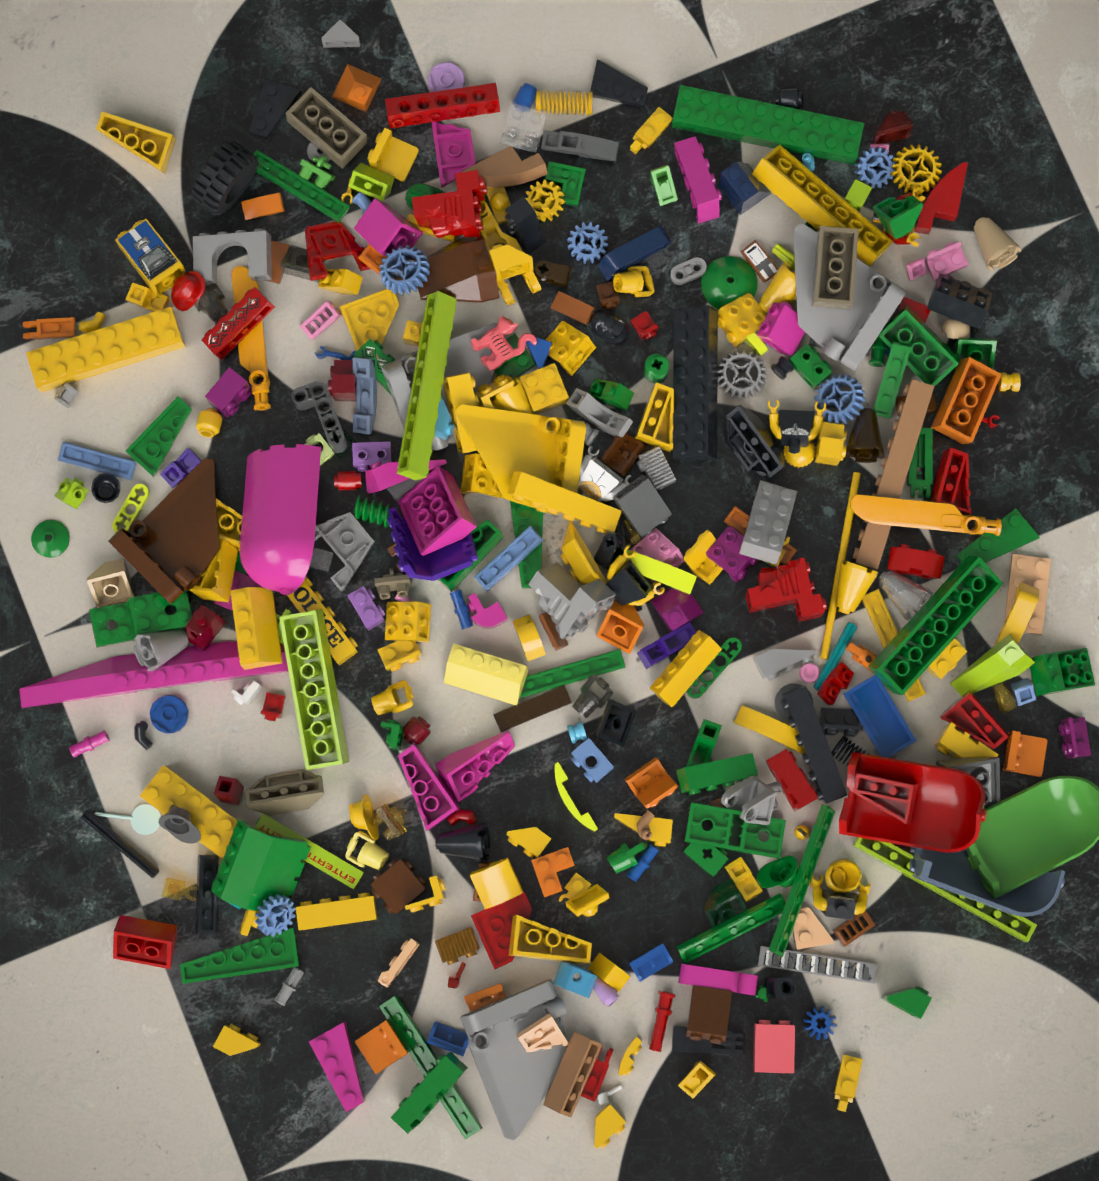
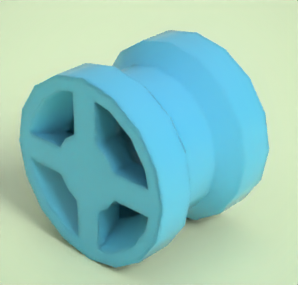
[567,721,587,744]

